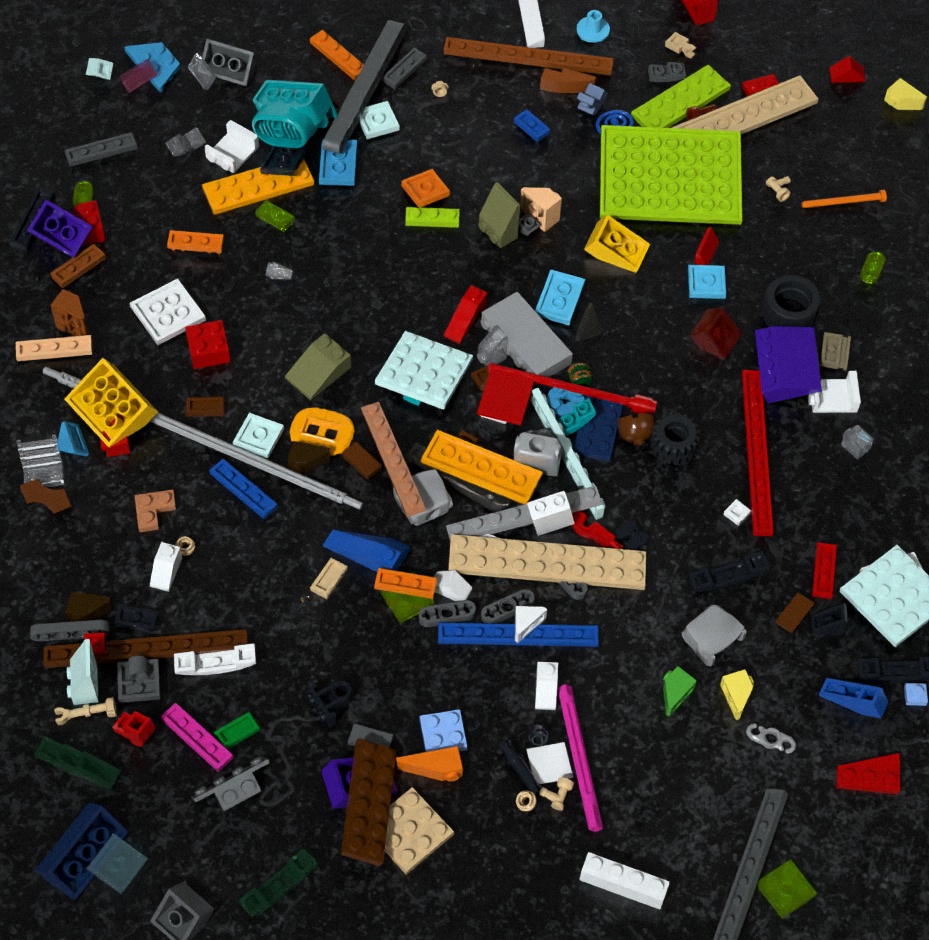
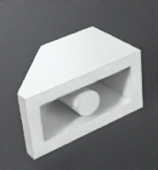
[150,542,182,592]
[535,662,558,710]

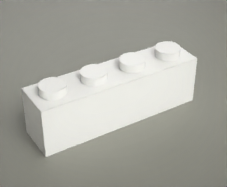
[580,852,669,909]

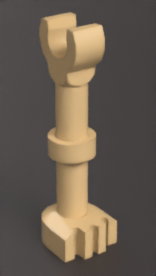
[54,697,117,725]

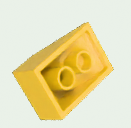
[584,215,650,273]

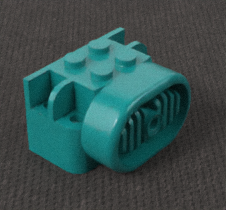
[252,80,338,148]

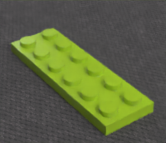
[631,65,731,128]

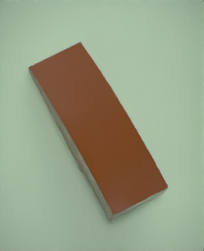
[540,68,596,93]

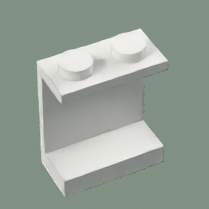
[205,120,259,173]
[808,371,861,413]

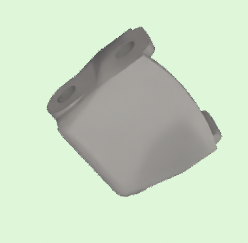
[514,432,562,476]
[393,469,453,526]
[681,605,746,666]

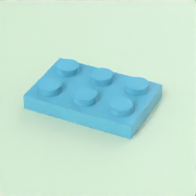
[535,270,585,325]

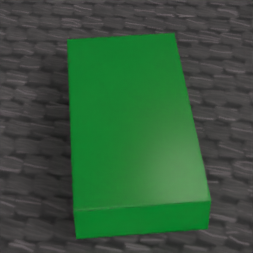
[214,712,260,749]

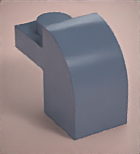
[577,83,608,115]

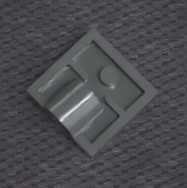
[117,656,160,703]

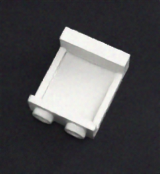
[527,491,575,536]

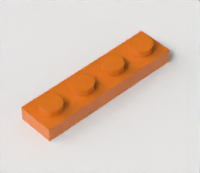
[310,30,364,80]

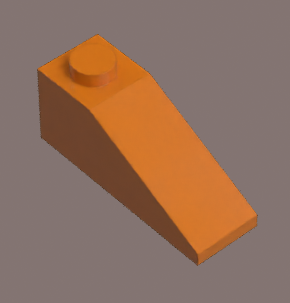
[396,746,463,782]

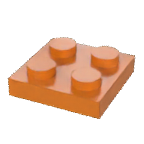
[402,169,450,208]

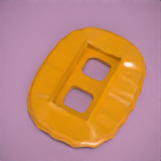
[289,407,355,456]

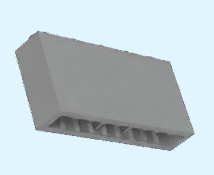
[481,292,573,385]

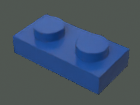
[514,109,550,142]

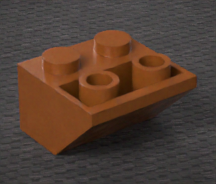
[51,289,88,336]

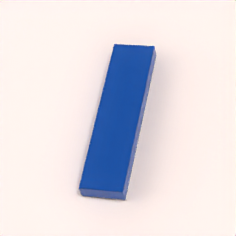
[209,459,278,519]

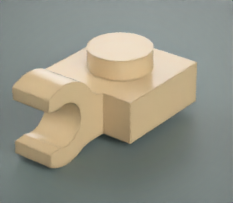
[665,32,696,59]

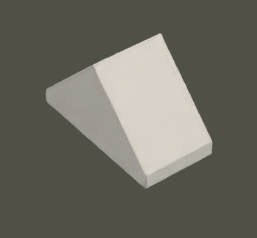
[434,570,472,602]
[515,606,547,643]

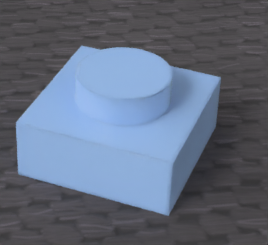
[904,683,928,706]

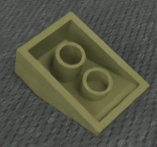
[478,182,520,248]
[285,333,351,400]

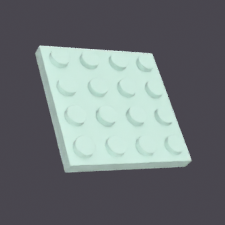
[375,331,473,410]
[839,545,929,647]

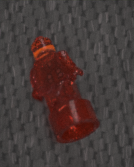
[686,104,717,120]

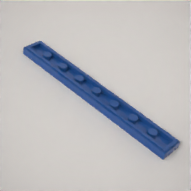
[438,622,599,647]

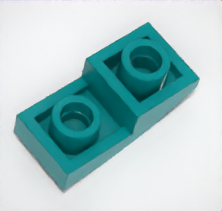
[558,398,597,436]

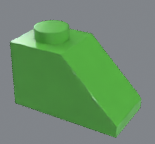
[663,666,697,717]

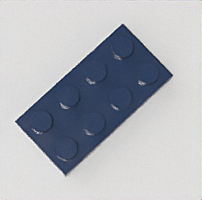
[573,394,623,462]

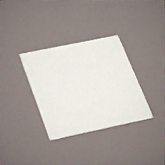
[526,742,573,784]

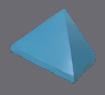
[56,421,89,456]

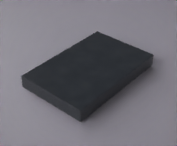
[260,141,310,176]

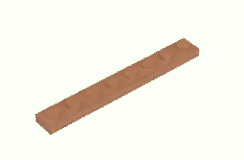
[361,402,425,517]

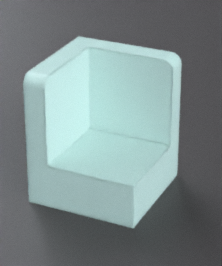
[86,58,113,80]

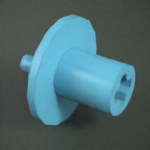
[577,10,610,43]

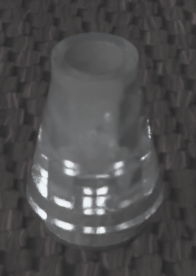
[265,261,293,280]

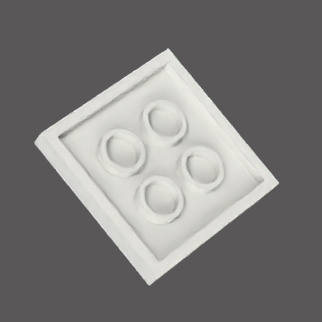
[130,279,206,345]

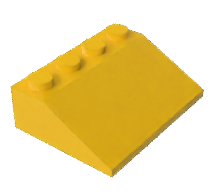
[65,358,158,448]

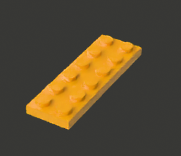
[202,159,314,215]
[421,430,543,505]

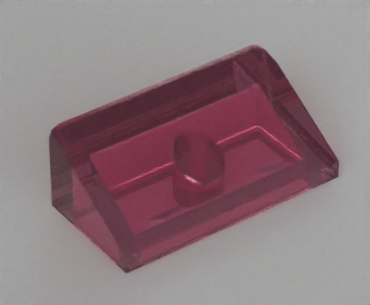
[120,59,157,92]

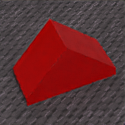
[829,56,865,83]

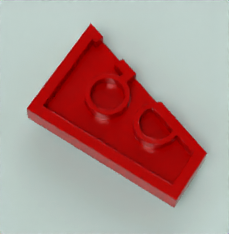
[836,753,900,794]

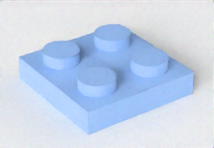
[420,710,467,752]

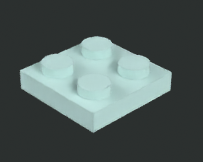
[359,101,399,139]
[233,413,284,459]

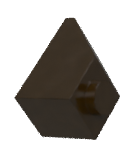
[287,441,331,473]
[66,592,113,622]

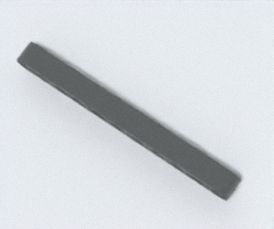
[323,20,406,154]

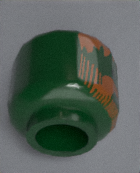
[567,362,593,387]

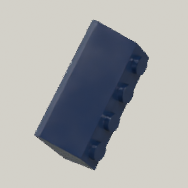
[36,803,128,900]

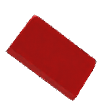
[694,227,719,265]

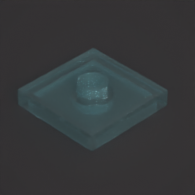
[87,833,148,894]

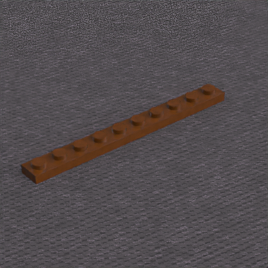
[44,629,248,668]

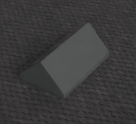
[199,39,256,86]

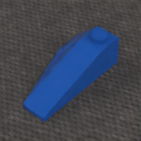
[323,530,411,572]

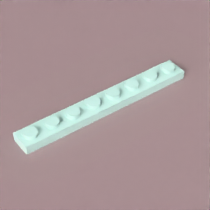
[530,388,605,520]

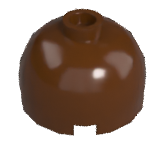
[617,413,655,446]

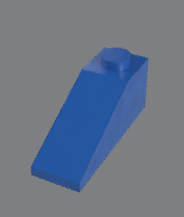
[819,678,888,718]

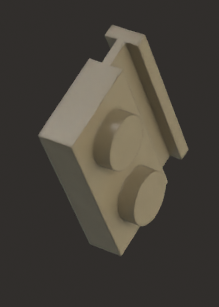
[820,332,851,371]

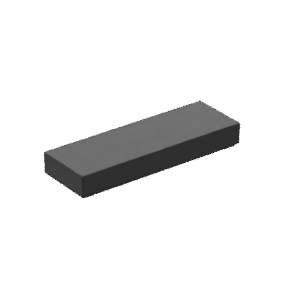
[382,48,427,89]

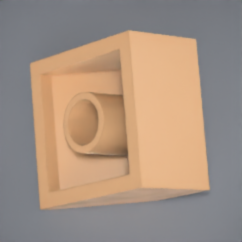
[520,187,562,232]

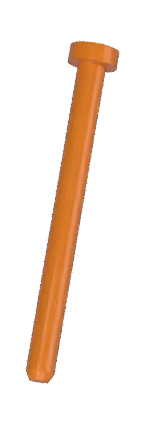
[802,190,887,208]

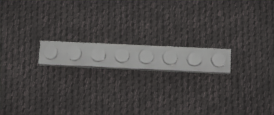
[446,486,602,539]

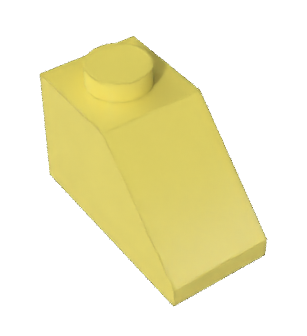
[884,78,927,110]
[720,670,754,720]

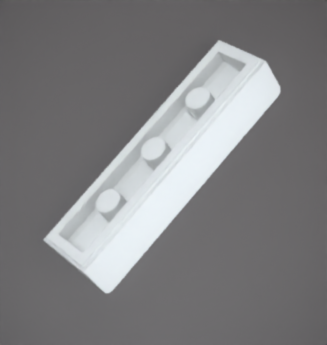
[518,0,545,48]

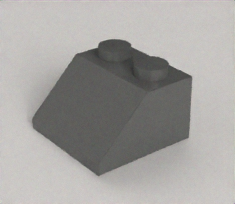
[150,882,214,940]

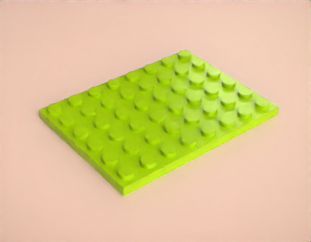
[600,125,742,225]

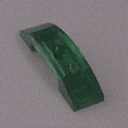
[238,848,318,917]

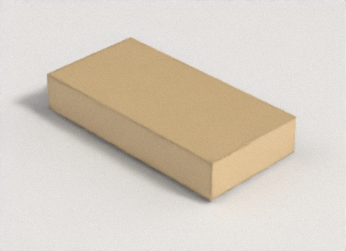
[310,558,348,599]

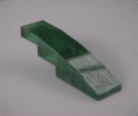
[34,736,121,789]

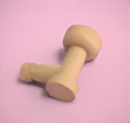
[766,176,790,202]
[540,777,574,810]

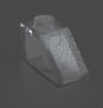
[477,325,508,366]

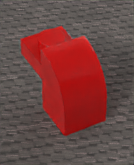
[112,711,155,747]

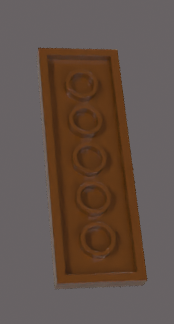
[341,738,397,866]

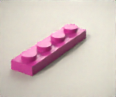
[161,703,233,772]

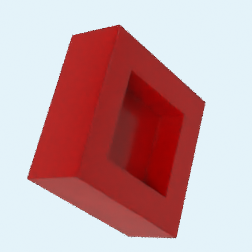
[84,633,106,655]

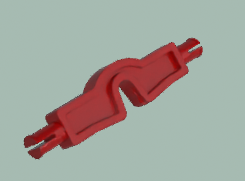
[572,511,624,549]

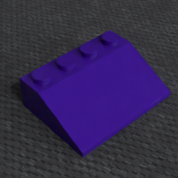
[755,326,822,403]

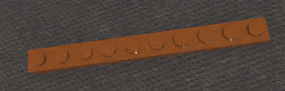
[444,37,614,75]

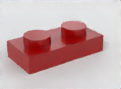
[742,74,779,97]

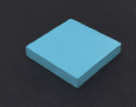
[688,265,726,299]

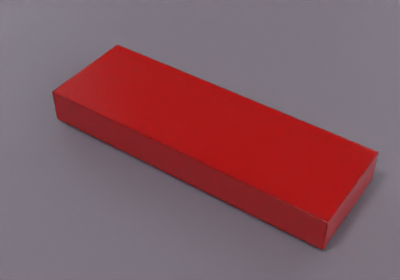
[812,542,837,599]

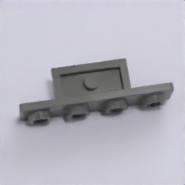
[191,756,270,811]

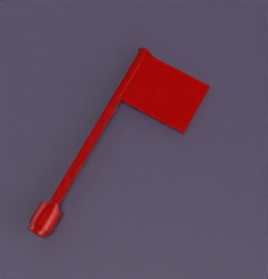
[477,362,657,425]

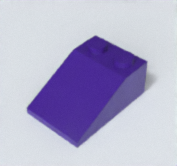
[27,200,93,258]
[321,758,398,809]

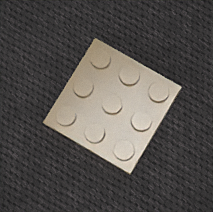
[385,787,454,875]

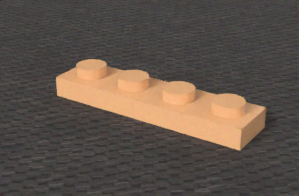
[16,335,92,361]

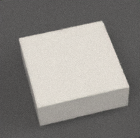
[723,499,751,526]

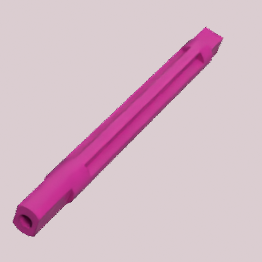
[557,684,603,832]

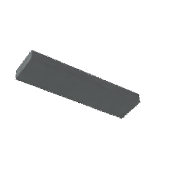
[65,132,138,167]

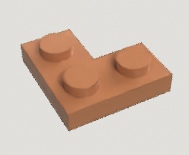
[134,490,176,532]

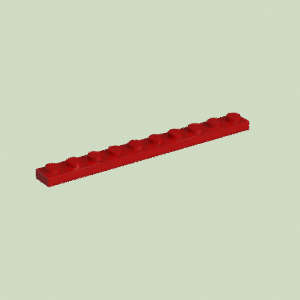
[742,370,773,536]

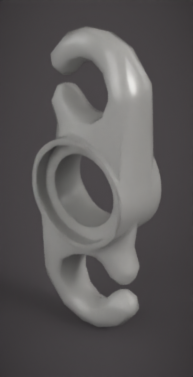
[746,723,796,754]

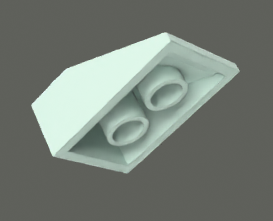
[67,639,98,705]

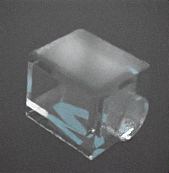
[841,425,874,460]

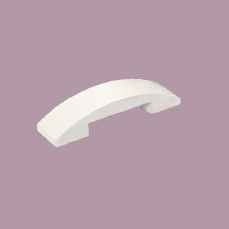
[174,644,256,675]

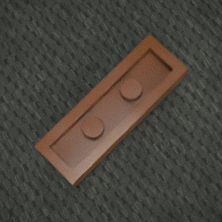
[50,244,106,288]

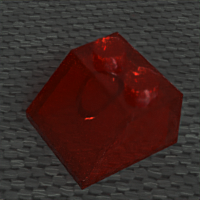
[690,307,742,360]

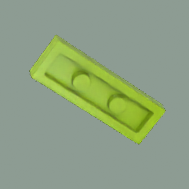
[406,207,459,228]

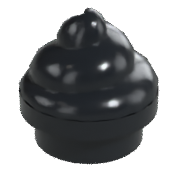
[528,725,549,746]

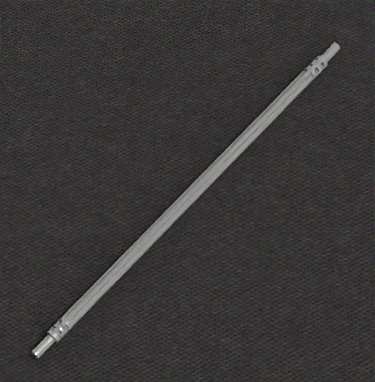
[43,367,363,510]

